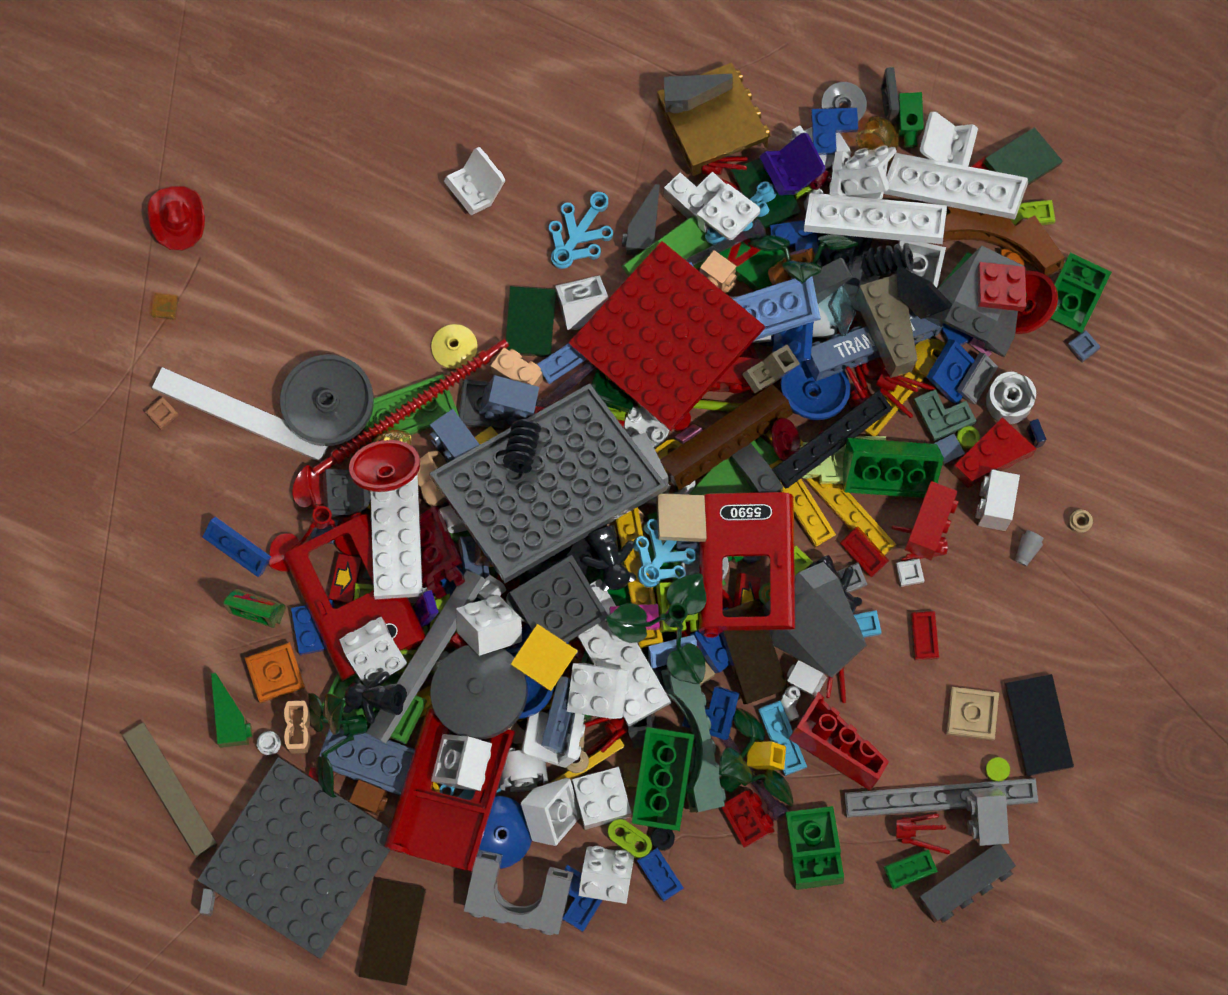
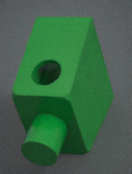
[896,92,924,148]

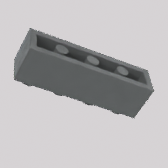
[918,844,1016,923]

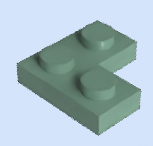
[914,390,976,442]

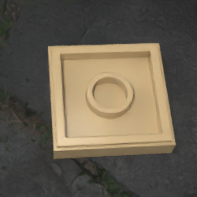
[656,494,707,542]
[946,687,999,741]

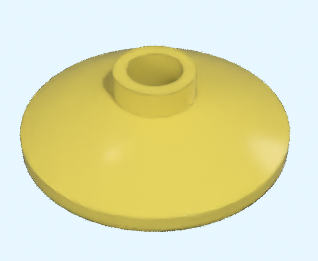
[431,324,477,369]

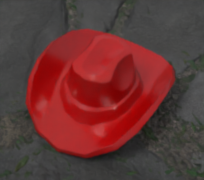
[147,186,205,251]

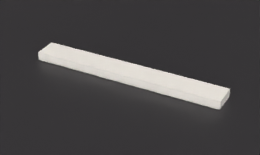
[152,367,329,462]

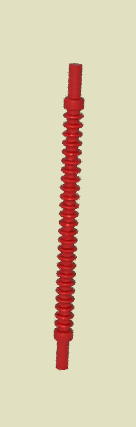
[312,339,509,476]

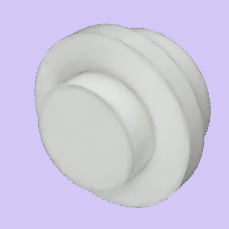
[257,731,281,756]

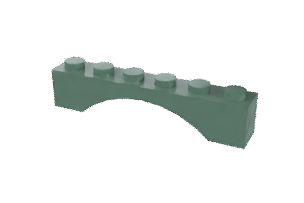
[661,669,726,813]

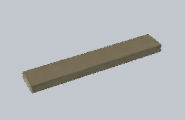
[123,723,217,857]

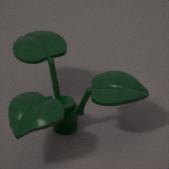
[748,234,858,284]
[606,574,706,684]
[308,693,367,798]
[719,708,793,807]

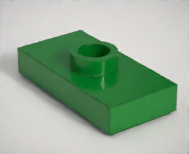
[883,849,938,890]

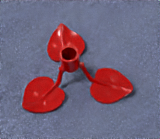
[269,465,359,572]

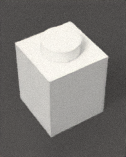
[787,660,827,698]

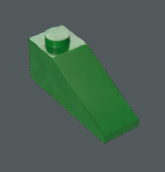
[211,673,252,748]

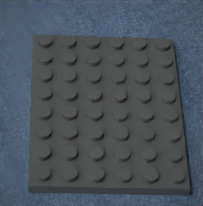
[430,383,667,583]

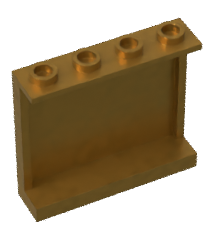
[657,63,771,176]

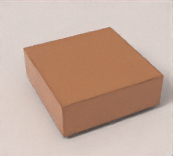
[145,397,179,431]

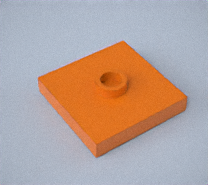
[245,642,305,704]

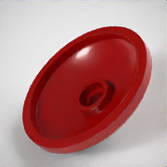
[1015,271,1058,334]
[349,440,420,492]

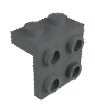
[322,469,371,518]

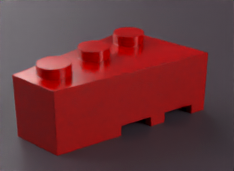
[951,417,1036,488]
[905,481,959,560]

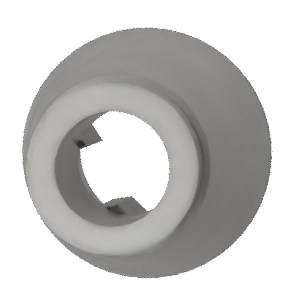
[1014,530,1044,567]

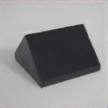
[896,266,953,319]

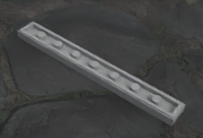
[366,570,486,743]
[844,778,1038,818]

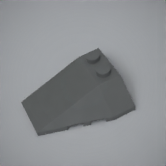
[924,246,1024,357]
[762,562,867,678]

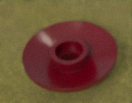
[772,418,801,462]

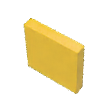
[510,624,577,692]

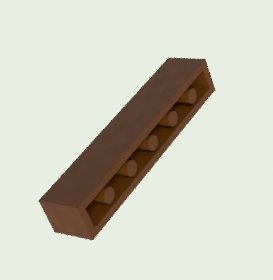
[660,384,792,491]

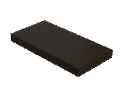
[721,599,788,704]
[358,880,426,986]

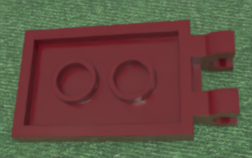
[420,506,465,599]

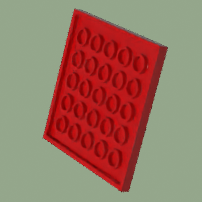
[569,241,765,431]

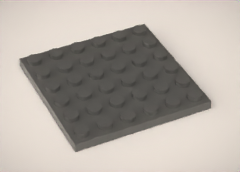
[198,757,390,959]

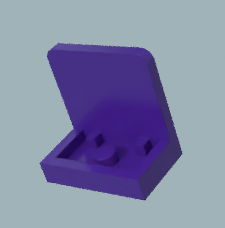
[759,133,825,195]

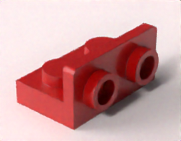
[722,790,775,848]

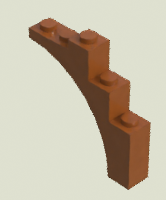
[929,206,1065,276]

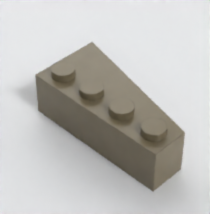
[854,274,917,378]

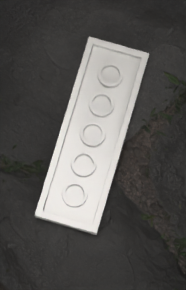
[884,153,1028,219]
[804,193,947,244]
[371,473,423,599]
[577,579,671,726]

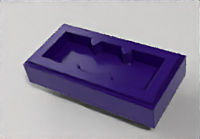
[413,590,439,627]

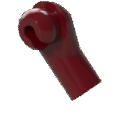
[810,170,832,190]

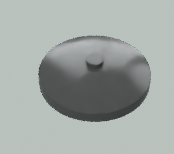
[280,355,374,446]
[431,645,528,740]

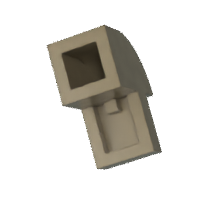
[742,345,800,393]

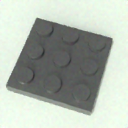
[510,555,608,643]

